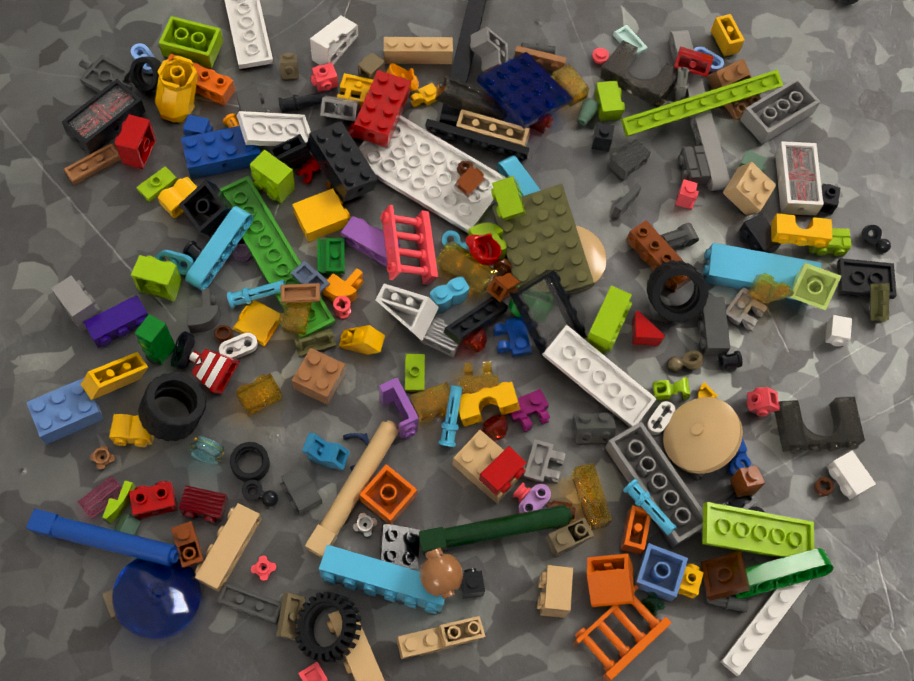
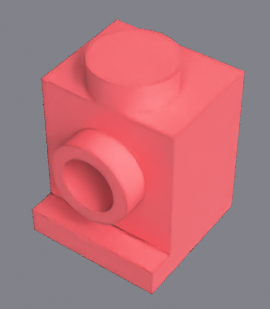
[675,179,699,210]

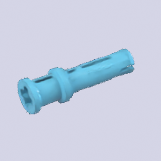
[227,280,286,309]
[438,385,463,447]
[623,479,677,535]

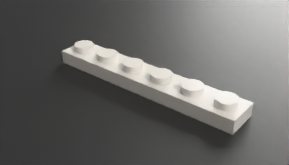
[720,580,810,676]

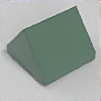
[114,514,141,535]

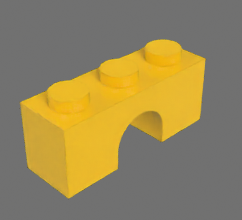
[771,213,832,248]
[459,382,521,427]

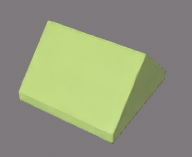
[790,263,842,310]

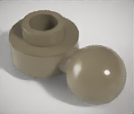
[668,351,703,372]

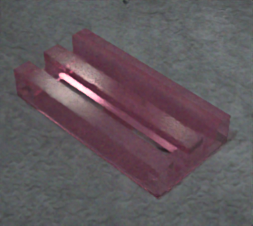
[77,475,122,518]

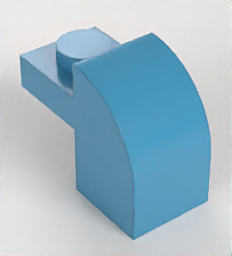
[302,433,350,470]

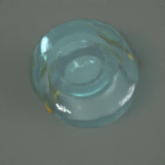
[188,436,224,464]

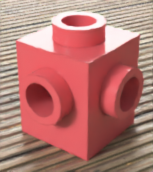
[310,62,338,92]
[746,387,780,417]

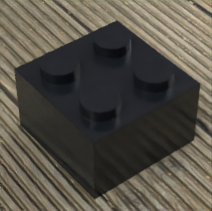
[179,180,233,236]

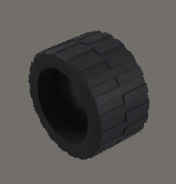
[646,260,709,322]
[138,373,206,441]

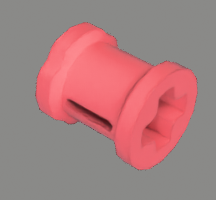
[333,296,351,319]

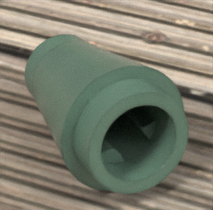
[577,99,599,126]

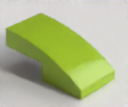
[102,481,136,524]

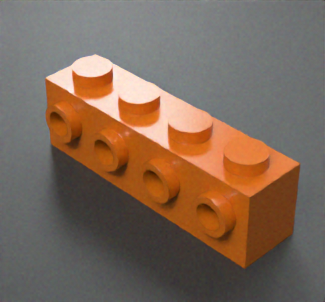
[168,53,235,106]

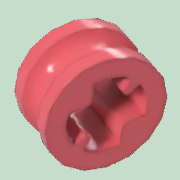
[512,482,531,503]

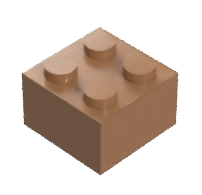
[292,348,346,405]

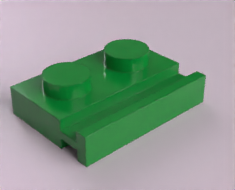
[317,238,345,275]

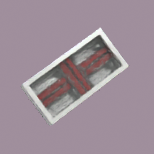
[775,141,823,216]

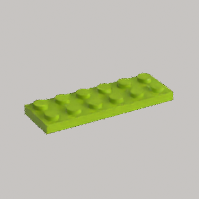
[702,502,815,558]

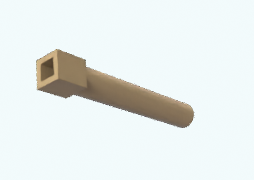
[305,420,399,558]

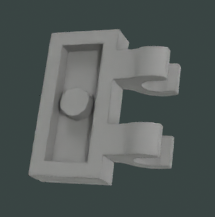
[726,287,768,331]
[524,439,566,483]

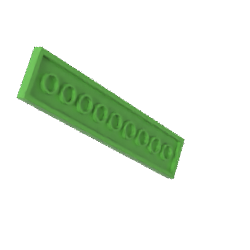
[220,176,336,339]

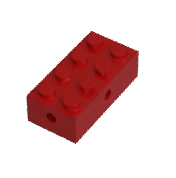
[353,70,411,148]

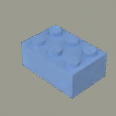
[26,378,104,445]

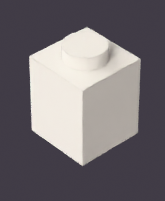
[825,315,852,346]

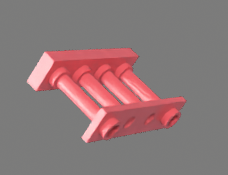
[381,205,438,285]

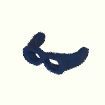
[343,433,369,470]

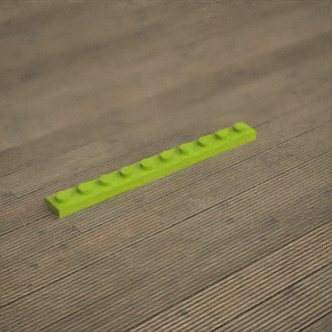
[620,69,784,137]

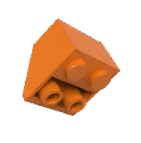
[587,554,634,607]

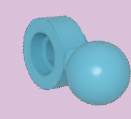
[441,230,471,256]

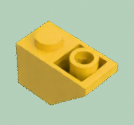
[338,325,385,355]

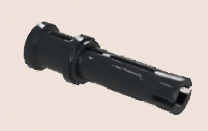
[278,90,333,114]

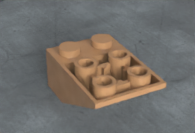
[707,58,761,120]

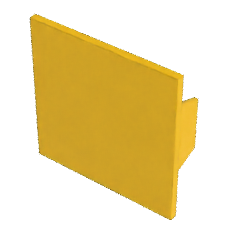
[232,300,285,347]

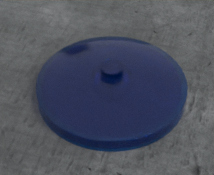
[112,558,201,639]

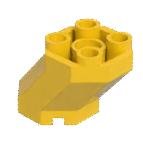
[155,56,198,123]

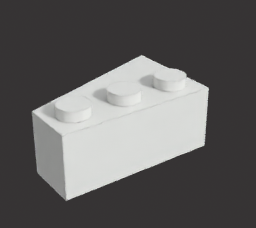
[310,16,358,65]
[376,284,439,341]

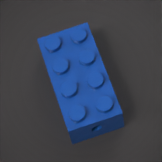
[181,126,260,180]

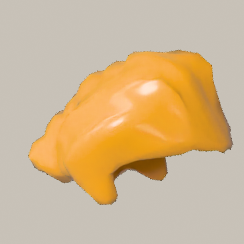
[386,62,419,92]

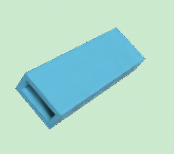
[703,243,821,300]

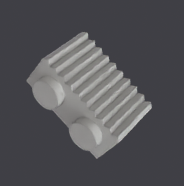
[419,317,461,357]

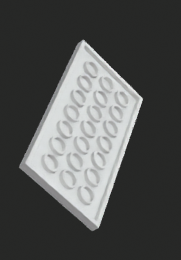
[359,116,506,233]

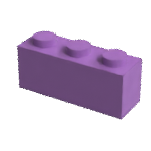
[341,216,400,267]

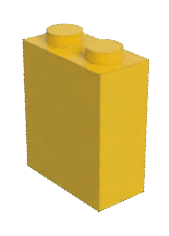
[292,188,350,243]

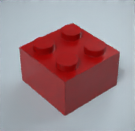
[114,114,157,169]

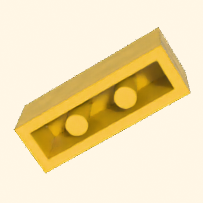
[80,352,148,400]

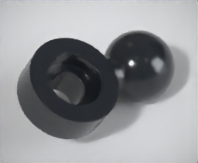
[862,225,891,253]
[242,480,278,507]

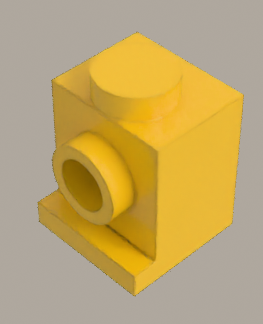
[678,564,704,599]

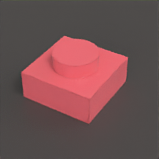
[298,662,328,681]

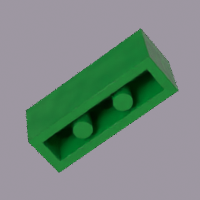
[135,314,175,365]

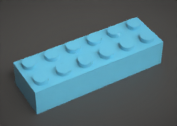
[319,545,445,614]

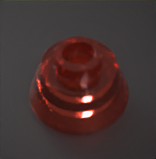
[462,329,487,353]
[482,414,508,440]

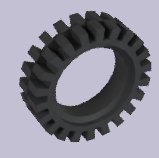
[294,592,362,663]

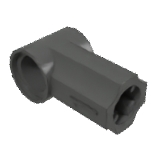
[661,223,699,248]

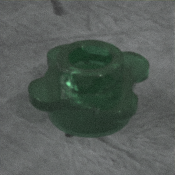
[641,592,665,617]

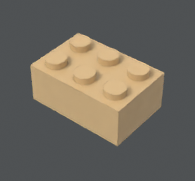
[452,430,526,504]

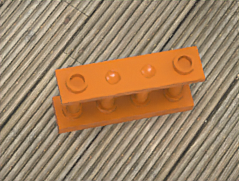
[573,584,671,681]

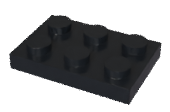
[837,258,897,299]

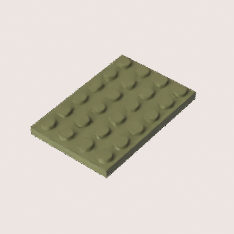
[492,183,595,298]

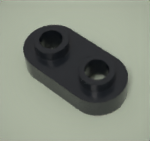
[171,331,195,370]

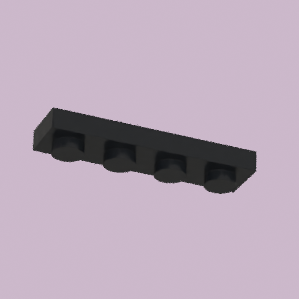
[444,297,508,344]

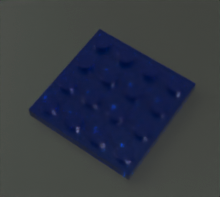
[477,52,573,129]

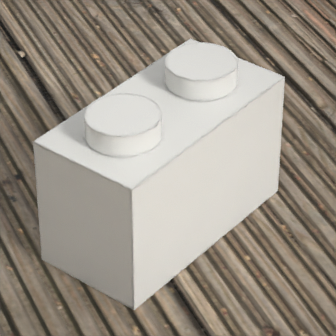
[827,450,876,500]

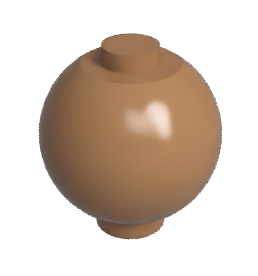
[420,548,463,599]

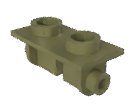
[870,283,890,322]
[294,328,336,357]

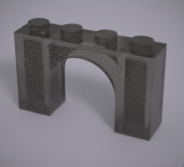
[600,40,682,108]
[774,396,865,454]

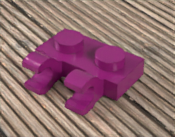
[509,389,550,432]

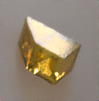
[746,273,794,303]

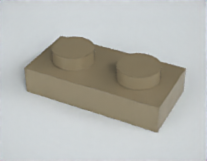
[276,593,306,640]

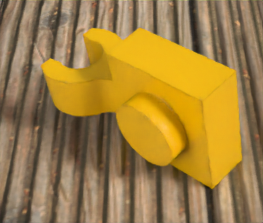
[410,83,442,107]

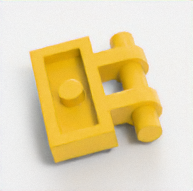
[337,73,373,108]

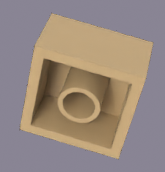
[723,161,776,216]
[537,565,573,618]

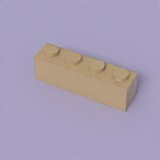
[384,37,453,64]
[456,109,530,147]
[195,503,262,593]
[327,610,385,681]

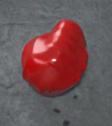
[465,233,502,266]

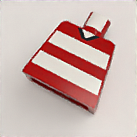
[189,349,240,394]

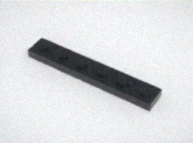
[425,119,530,160]

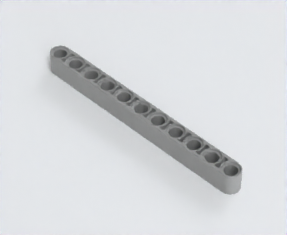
[669,30,730,191]

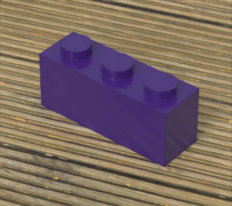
[84,295,148,348]

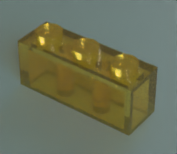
[436,241,498,293]
[571,463,612,530]

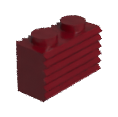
[179,485,228,524]

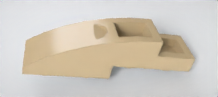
[396,616,486,659]

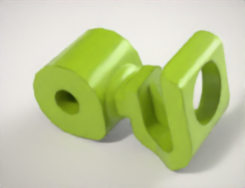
[652,377,690,401]

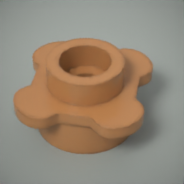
[90,446,115,470]

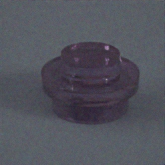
[233,244,252,263]

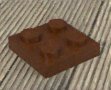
[701,551,750,601]

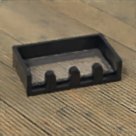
[509,270,587,360]

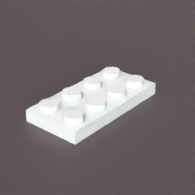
[237,111,311,146]

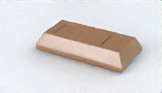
[281,283,320,303]

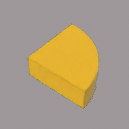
[697,382,718,398]

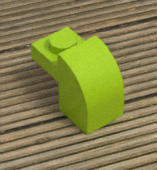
[468,223,507,259]

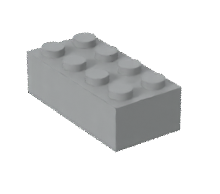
[740,78,821,144]

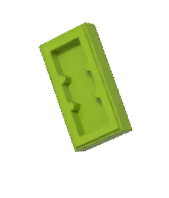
[136,166,177,202]
[405,354,425,392]

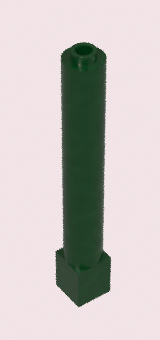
[418,504,572,556]

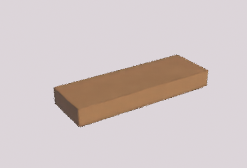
[63,143,121,185]

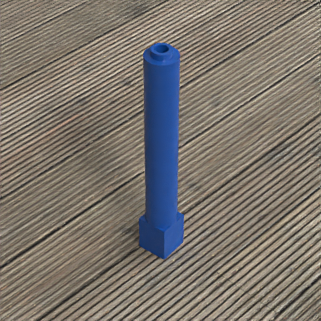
[26,508,179,566]

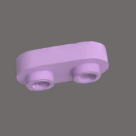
[518,484,551,513]

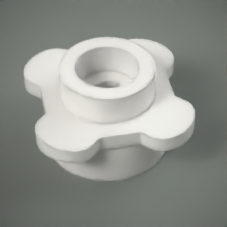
[353,513,377,537]

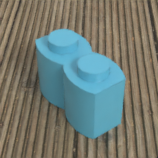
[430,277,470,313]

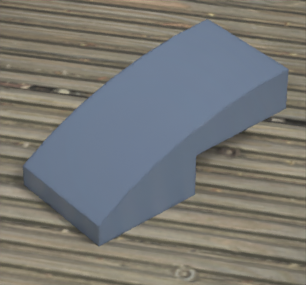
[291,261,330,293]

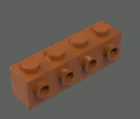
[626,220,691,292]

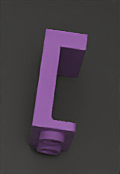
[379,378,419,439]

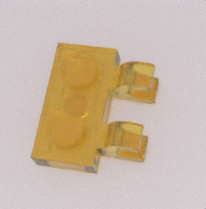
[459,361,499,395]

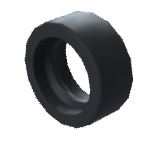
[130,57,162,91]
[230,442,270,482]

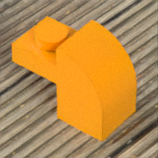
[322,269,364,303]

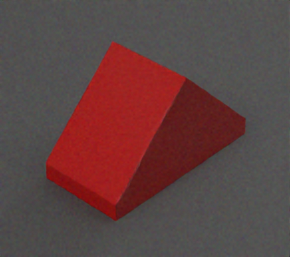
[632,310,665,346]

